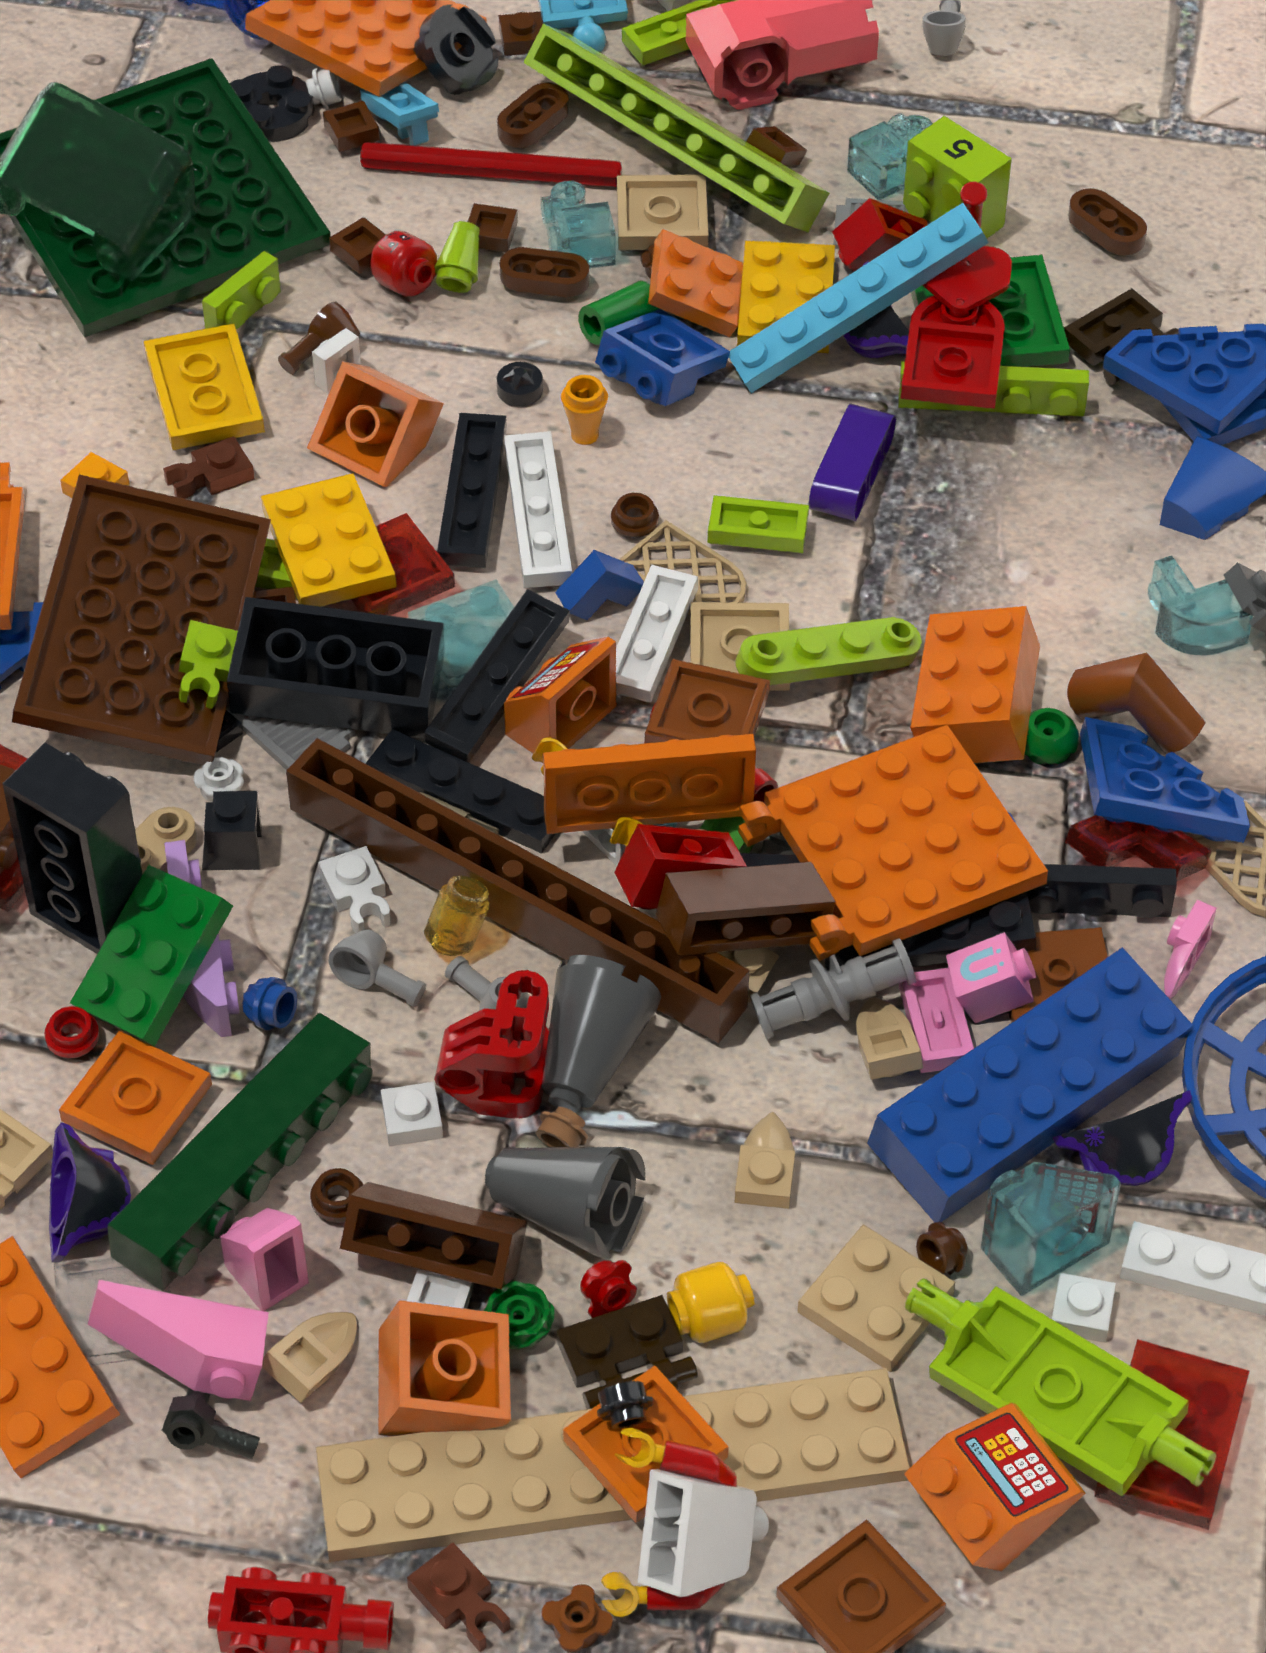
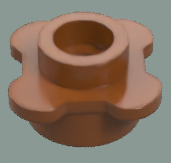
[542,1584,613,1652]

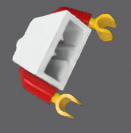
[601,1428,769,1617]

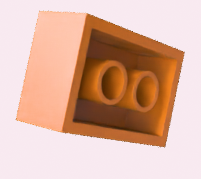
[910,606,1040,763]

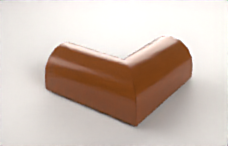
[1067,652,1206,753]

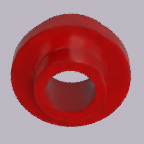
[44,1006,99,1058]

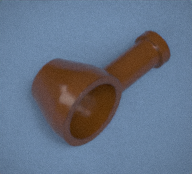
[278,302,360,375]

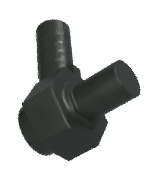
[162,1388,260,1459]

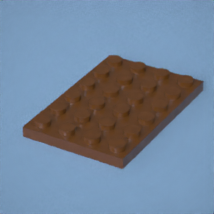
[12,474,271,766]

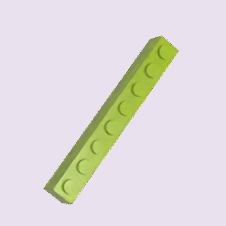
[523,24,830,232]

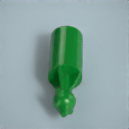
[578,281,662,345]

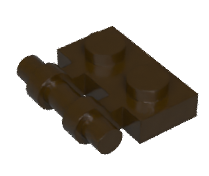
[1064,288,1179,384]
[556,1295,698,1409]

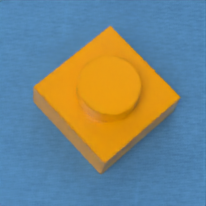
[60,452,130,498]

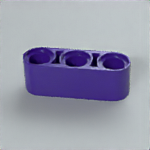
[808,403,896,521]

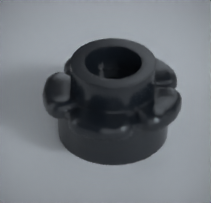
[597,1381,654,1429]

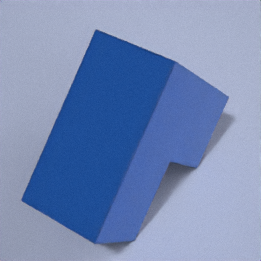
[555,550,644,620]

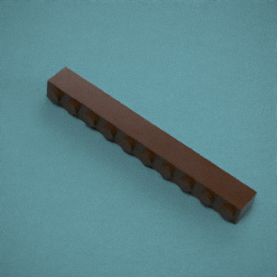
[286,738,750,1043]

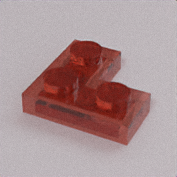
[1065,815,1212,881]

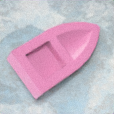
[1164,900,1217,999]

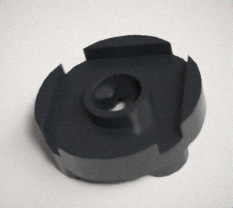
[414,4,498,95]
[230,65,314,142]

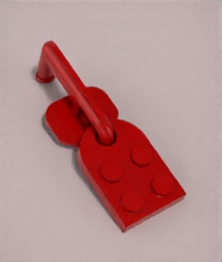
[900,182,1012,409]

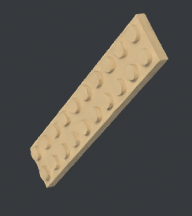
[316,1368,910,1562]

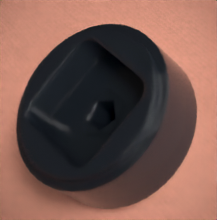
[496,362,543,406]

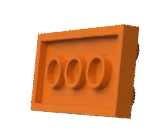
[543,734,756,834]
[0,1236,121,1478]

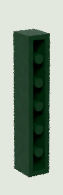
[107,1012,373,1291]

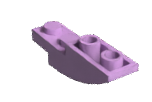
[164,840,240,1037]

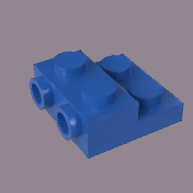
[595,309,730,406]

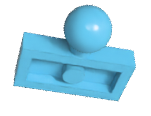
[538,0,628,52]

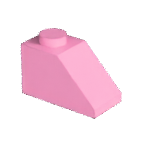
[220,1208,309,1311]

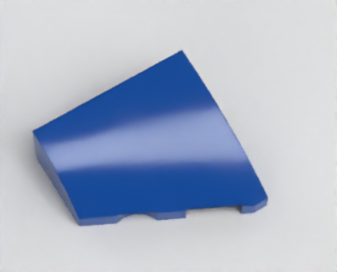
[1160,436,1266,540]

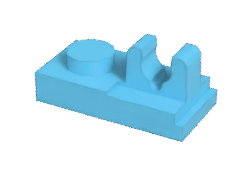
[360,82,439,145]

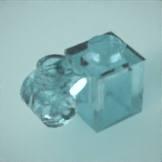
[847,113,933,200]
[540,181,616,269]

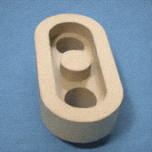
[135,807,197,874]

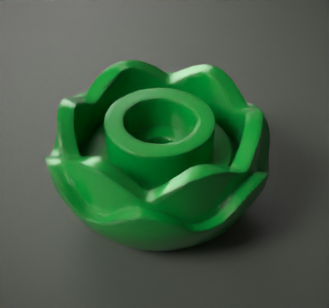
[1024,708,1079,764]
[483,1281,554,1349]

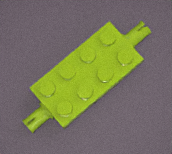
[905,1278,1216,1496]

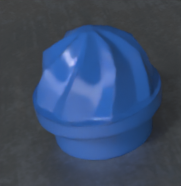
[242,977,297,1030]

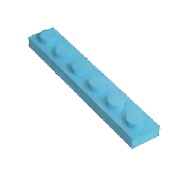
[729,203,989,393]

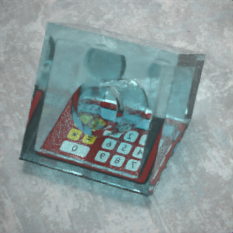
[980,1162,1121,1296]

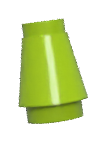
[435,221,480,293]

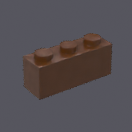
[656,862,836,955]
[340,1182,528,1289]

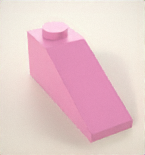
[88,1280,269,1401]

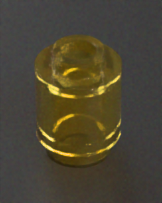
[424,875,490,956]

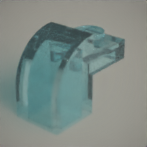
[1148,555,1253,656]

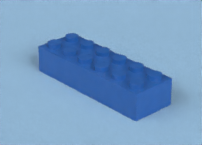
[867,947,1194,1222]

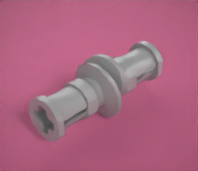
[750,938,917,1039]

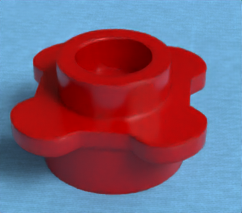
[580,1260,637,1318]

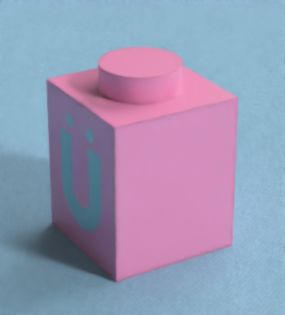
[946,932,1036,1024]

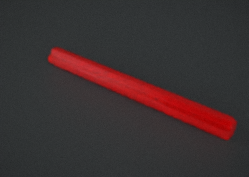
[360,142,622,187]

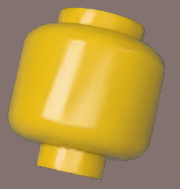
[666,1262,755,1343]

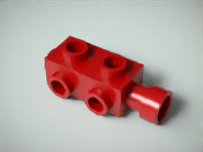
[208,1567,394,1653]

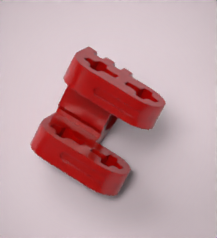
[434,970,549,1119]

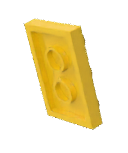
[737,240,835,353]
[143,323,265,451]
[261,473,396,607]

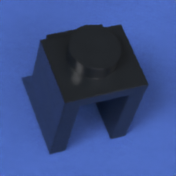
[202,791,262,870]

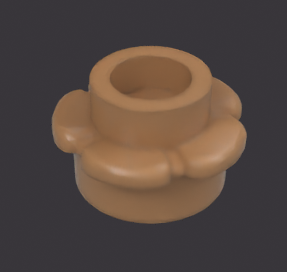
[536,1107,588,1147]

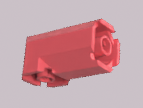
[686,0,879,110]

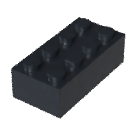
[227,597,445,738]
[2,742,143,954]

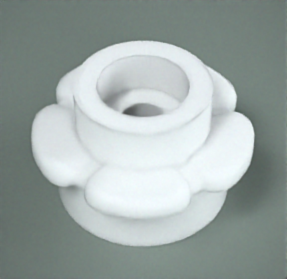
[306,68,341,110]
[194,757,244,802]

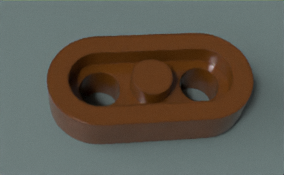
[497,83,569,149]
[1068,188,1147,256]
[499,247,589,298]

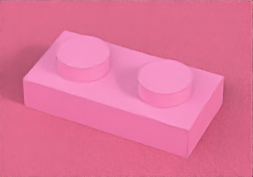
[899,968,974,1073]

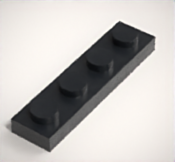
[437,413,507,568]
[424,589,570,763]
[366,729,556,854]
[824,895,1037,971]

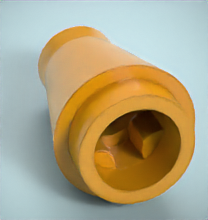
[561,375,608,445]

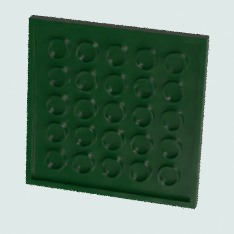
[0,58,331,338]

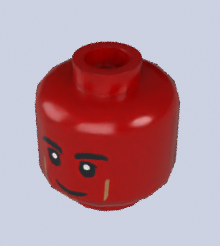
[370,231,437,297]

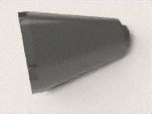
[542,955,661,1112]
[485,1147,646,1259]

